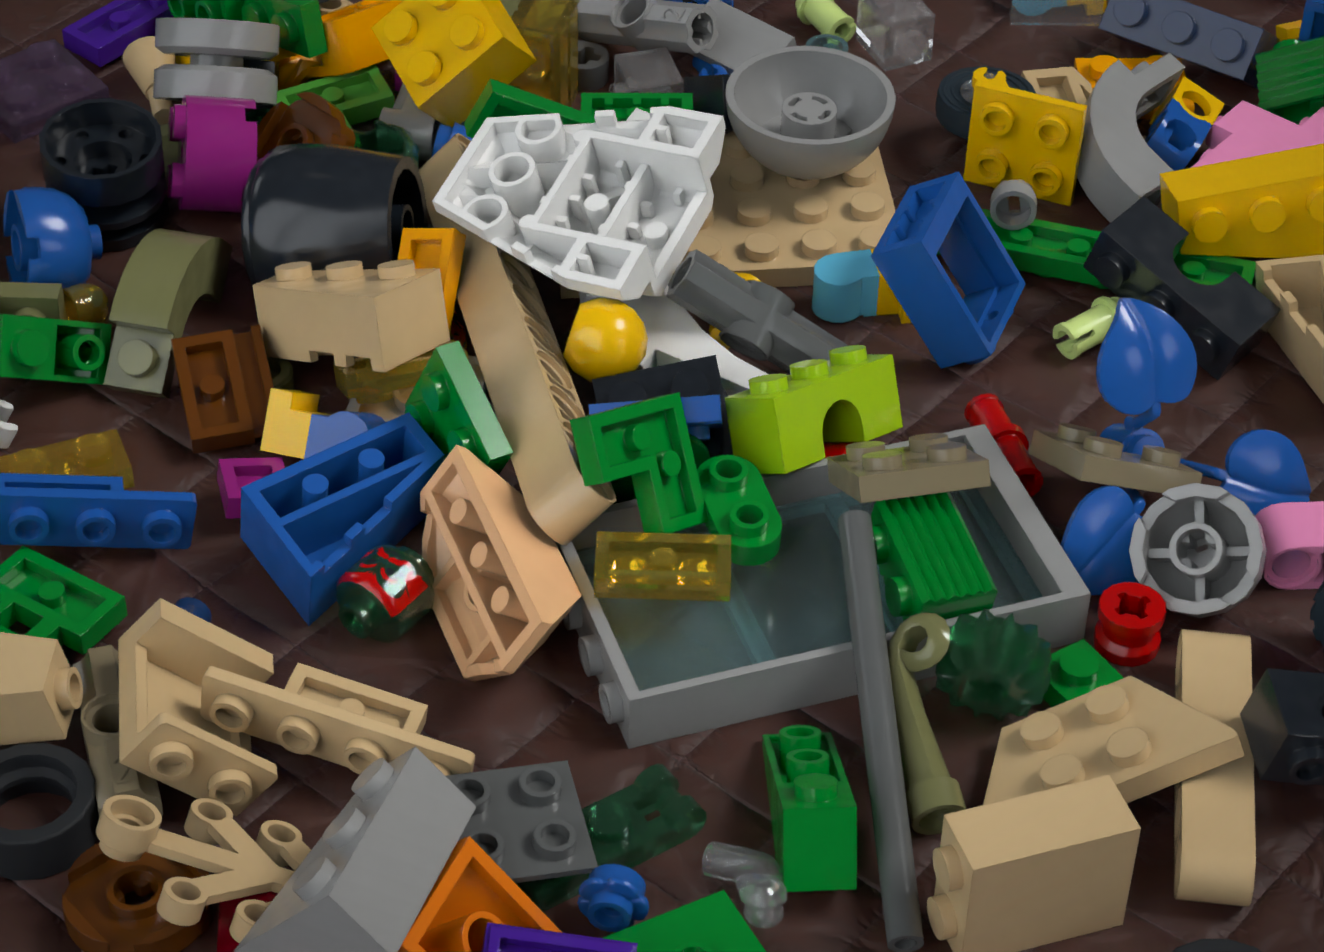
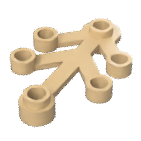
[96,794,311,944]

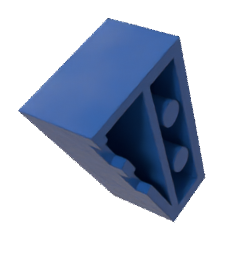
[240,412,444,626]

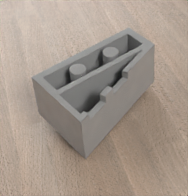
[234,746,476,952]

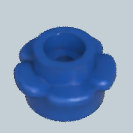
[577,864,649,932]

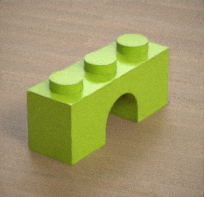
[725,345,903,474]

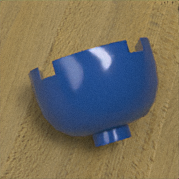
[3,187,103,300]

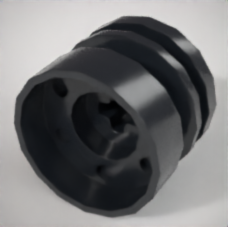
[39,98,169,252]

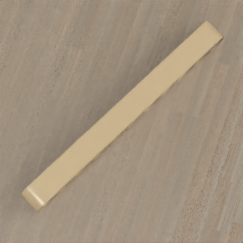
[419,133,616,545]

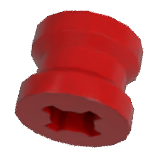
[1093,582,1166,667]

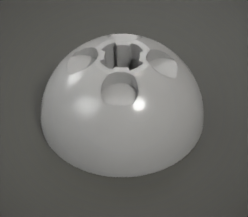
[725,46,896,180]

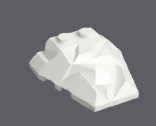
[432,106,726,301]

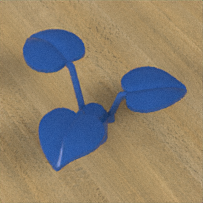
[1060,297,1311,595]

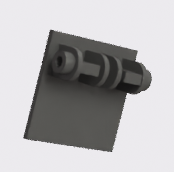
[446,760,598,883]

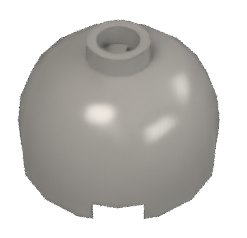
[1129,483,1267,618]

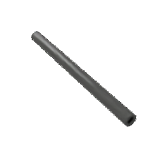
[838,510,924,952]

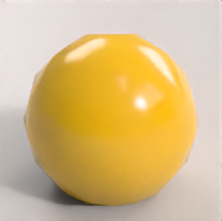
[563,297,648,382]

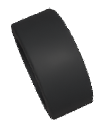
[0,743,99,880]

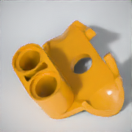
[278,0,403,91]

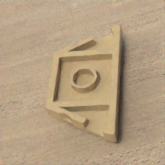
[983,675,1245,805]

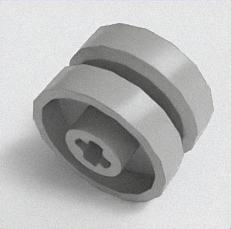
[153,17,280,105]

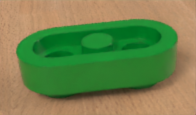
[697,455,782,566]

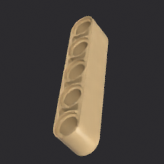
[1174,629,1256,907]

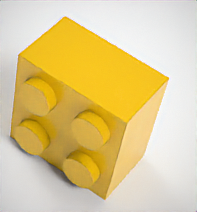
[371,0,537,127]

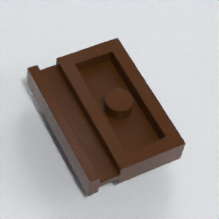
[171,324,274,454]

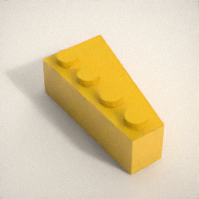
[1159,143,1324,259]

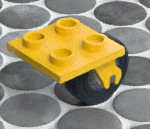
[936,66,1087,206]

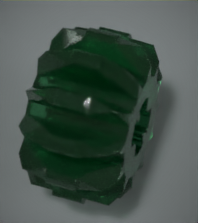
[935,608,1052,721]

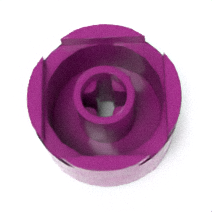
[166,95,257,213]

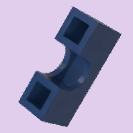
[1098,0,1280,89]

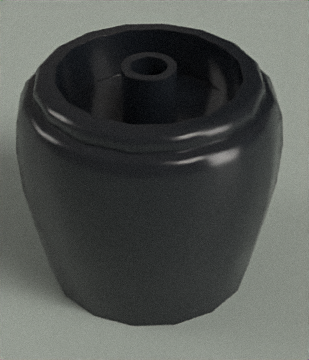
[241,143,428,285]

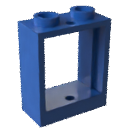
[871,171,1026,369]

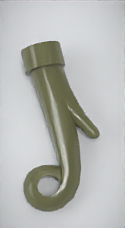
[888,612,966,835]

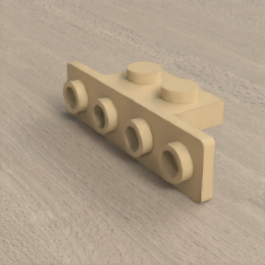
[200,663,475,776]

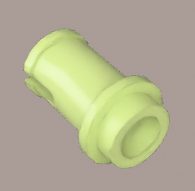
[795,0,856,47]
[1053,296,1119,360]

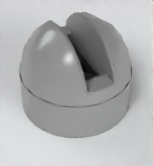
[990,179,1037,230]

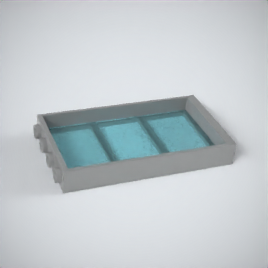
[555,424,1091,749]

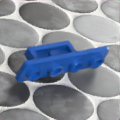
[0,473,197,549]

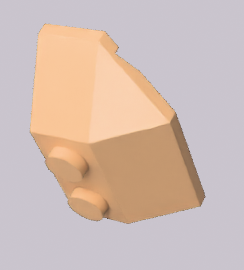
[420,445,582,681]

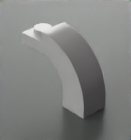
[1077,53,1185,223]

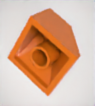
[398,836,563,952]

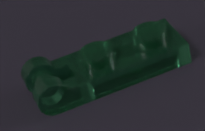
[516,764,707,912]

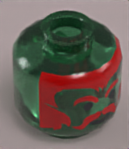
[336,545,435,643]

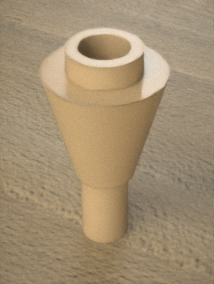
[122,36,176,125]

